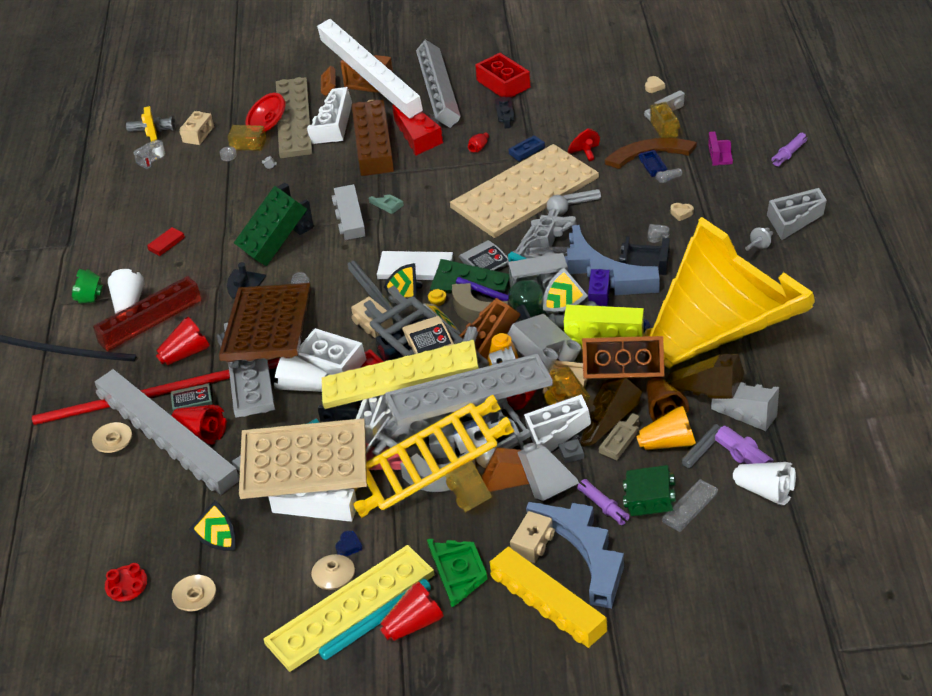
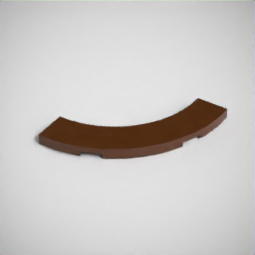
[605,138,697,169]

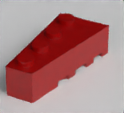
[392,104,443,156]

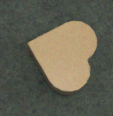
[645,76,665,93]
[670,203,694,221]

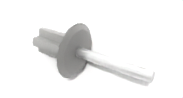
[745,227,773,251]

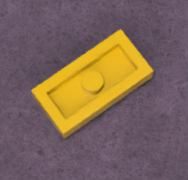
[141,106,158,143]

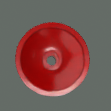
[245,93,286,134]

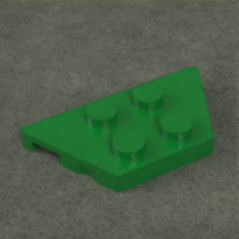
[427,539,487,607]

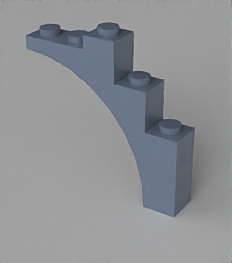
[564,225,660,295]
[526,502,624,609]

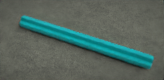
[318,579,431,660]

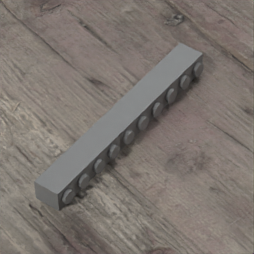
[95,369,239,495]

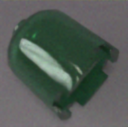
[508,280,546,320]

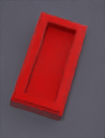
[147,227,185,256]

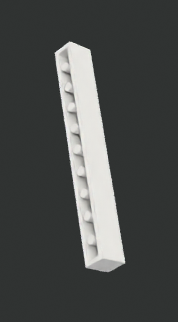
[317,19,423,118]

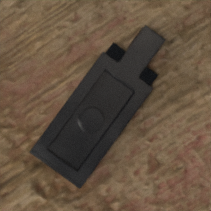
[495,97,514,129]

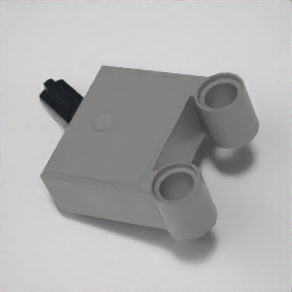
[508,304,581,373]

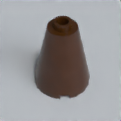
[646,377,689,422]

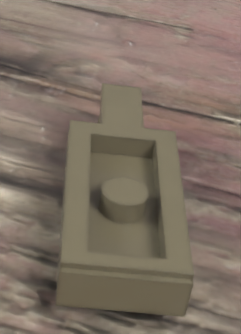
[599,413,640,460]

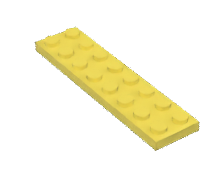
[321,340,479,409]
[264,545,435,672]

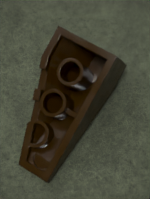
[666,354,745,399]
[580,377,642,447]

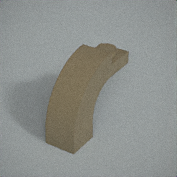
[452,283,508,323]

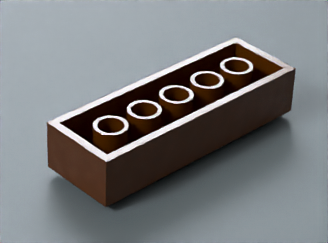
[352,100,394,176]

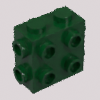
[623,465,676,516]

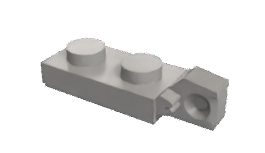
[644,90,685,121]

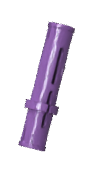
[771,133,807,166]
[578,479,629,525]

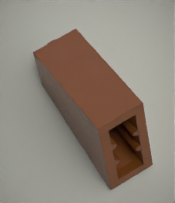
[482,447,529,492]

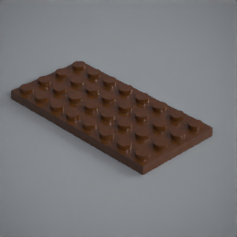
[219,283,311,362]

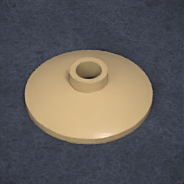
[92,422,132,453]
[312,554,355,590]
[172,575,216,611]

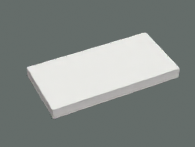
[377,251,453,280]

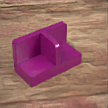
[708,131,733,166]

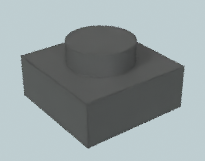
[558,439,584,463]

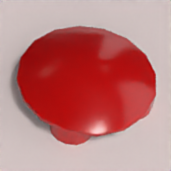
[105,563,147,602]

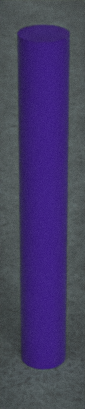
[456,277,510,301]

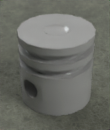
[489,346,516,365]

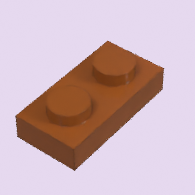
[321,65,336,96]

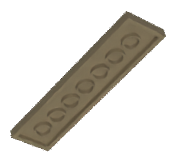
[276,77,312,158]

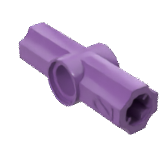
[715,426,774,464]

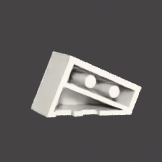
[524,395,591,452]

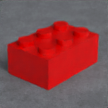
[475,53,531,97]

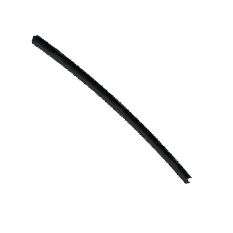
[0,335,137,361]

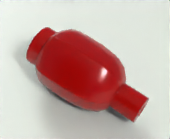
[468,132,489,152]

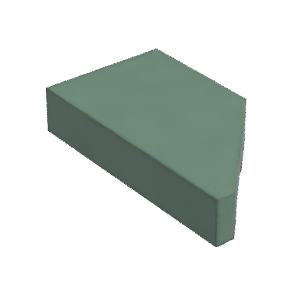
[369,195,404,214]

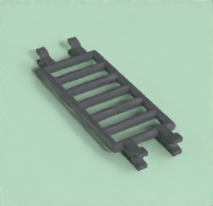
[364,286,489,368]

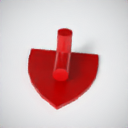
[567,128,600,161]

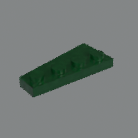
[430,259,510,293]

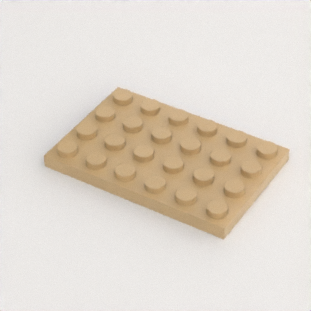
[239,418,367,499]

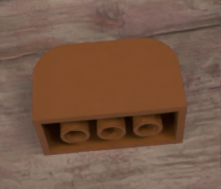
[582,336,664,379]

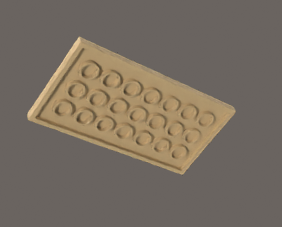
[450,144,599,238]

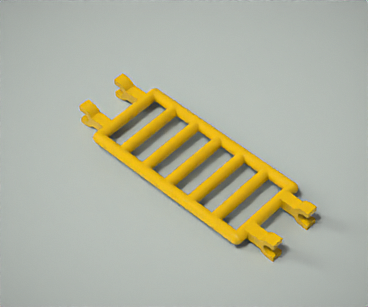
[352,395,515,518]

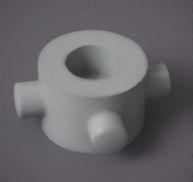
[262,156,277,169]

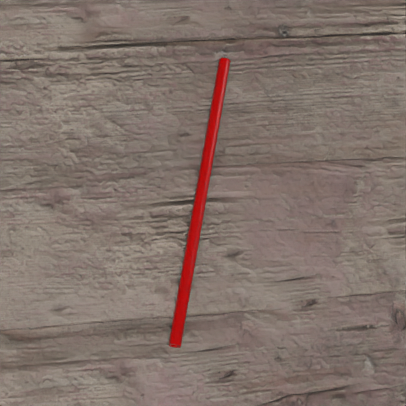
[32,358,280,425]

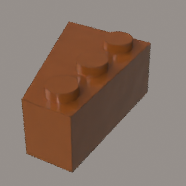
[459,298,520,359]

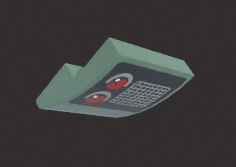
[171,383,212,411]

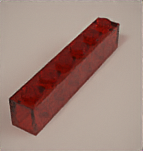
[93,276,202,351]

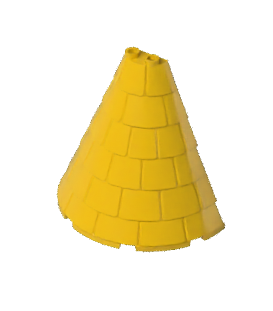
[650,217,815,369]

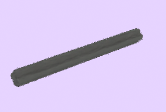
[347,260,403,325]

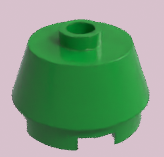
[72,269,103,303]

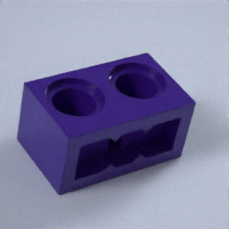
[588,269,610,307]

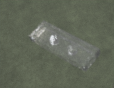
[662,479,718,532]

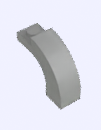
[400,451,476,492]

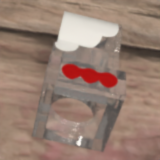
[133,140,165,169]

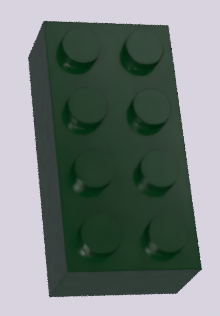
[234,186,307,266]

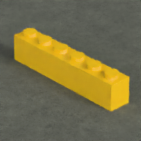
[490,546,607,648]

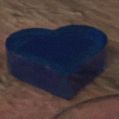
[335,531,363,556]

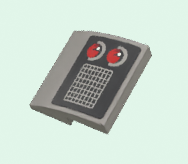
[459,240,509,271]

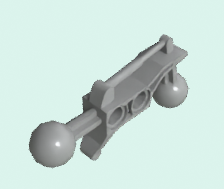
[513,195,577,259]
[463,398,531,468]

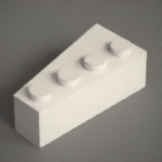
[307,87,352,144]

